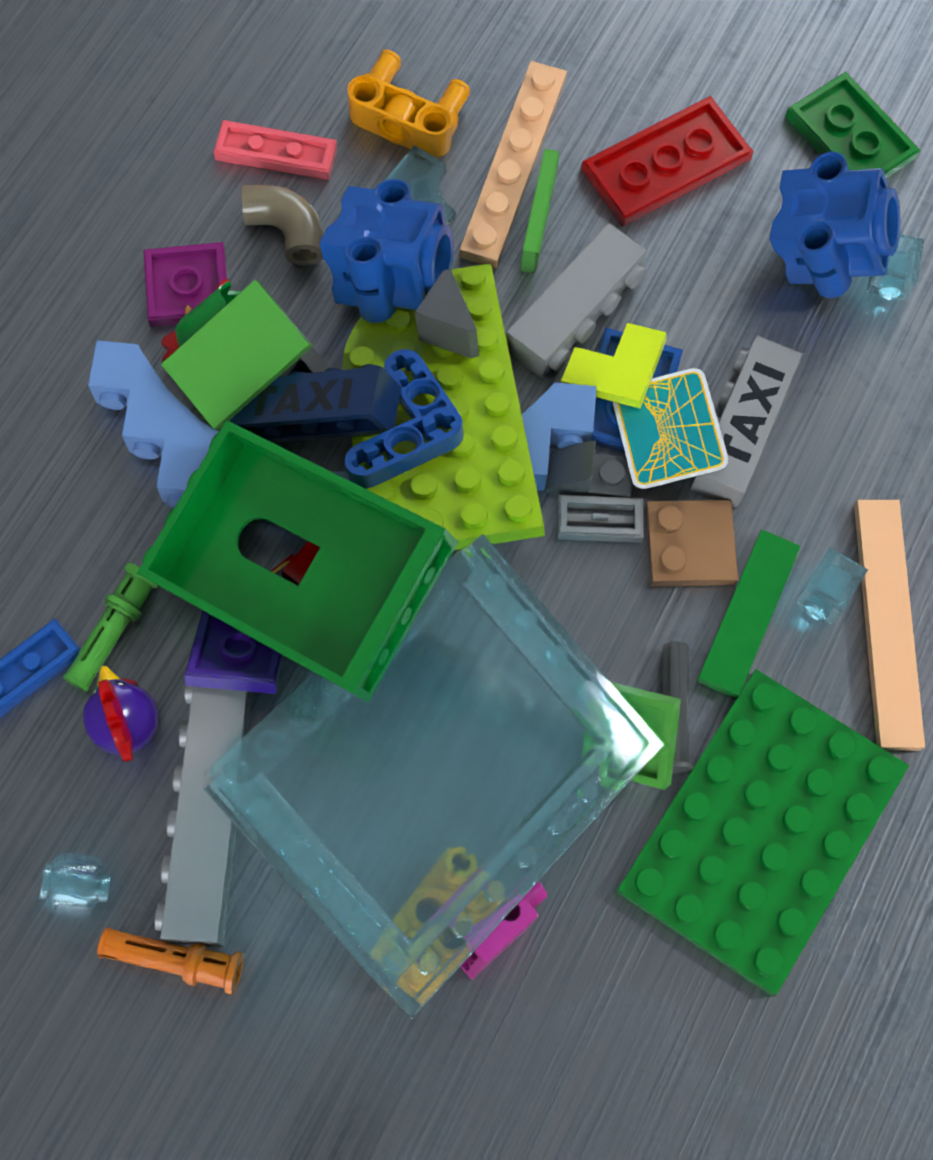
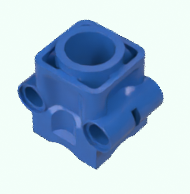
[769,152,900,298]
[319,179,454,323]

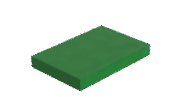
[785,71,921,178]

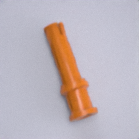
[97,927,245,995]

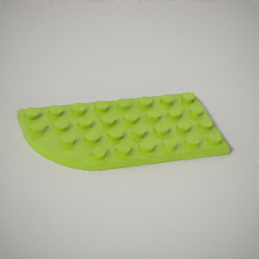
[342,263,545,550]

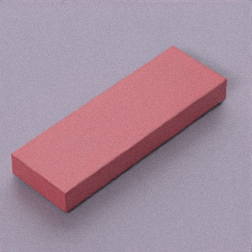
[214,120,337,180]

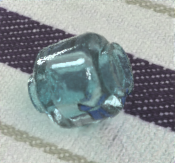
[39,852,111,917]

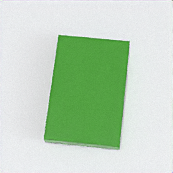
[161,279,313,430]

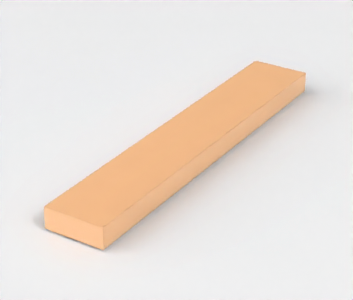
[854,500,925,751]

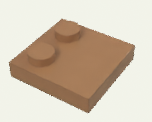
[645,500,738,587]

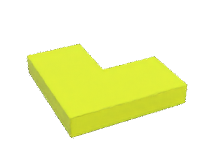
[561,323,667,409]

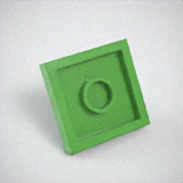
[581,679,681,790]

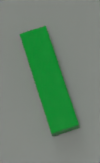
[696,529,801,699]

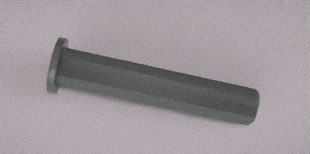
[662,641,693,774]

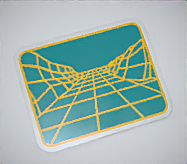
[613,368,728,489]

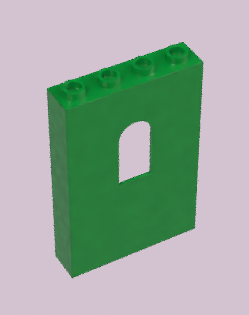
[137,420,458,702]

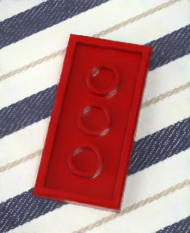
[581,95,754,227]

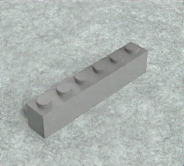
[155,686,253,947]

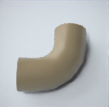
[241,185,324,266]

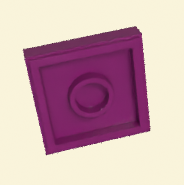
[143,242,228,327]

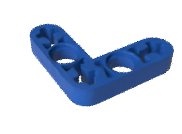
[344,349,464,488]

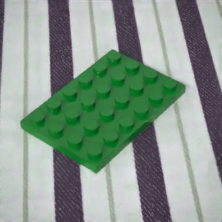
[615,669,910,997]

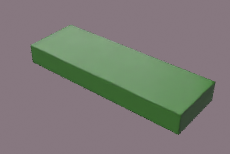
[520,149,560,273]

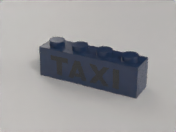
[229,364,402,442]

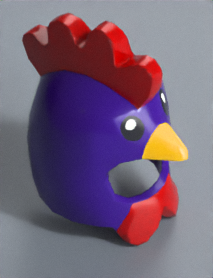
[83,666,159,763]

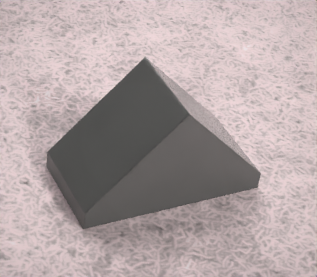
[415,269,479,358]

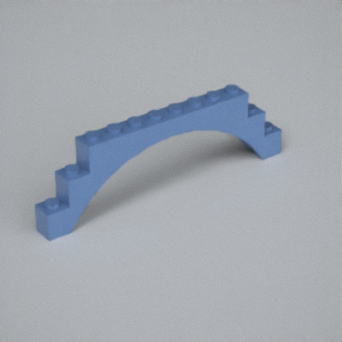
[88,340,596,508]

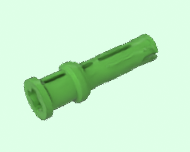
[62,562,159,692]

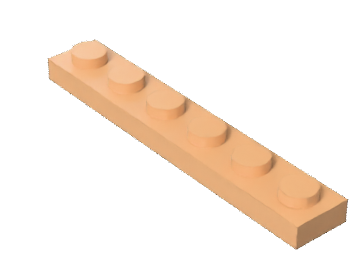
[459,61,567,269]

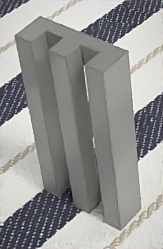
[557,495,643,543]

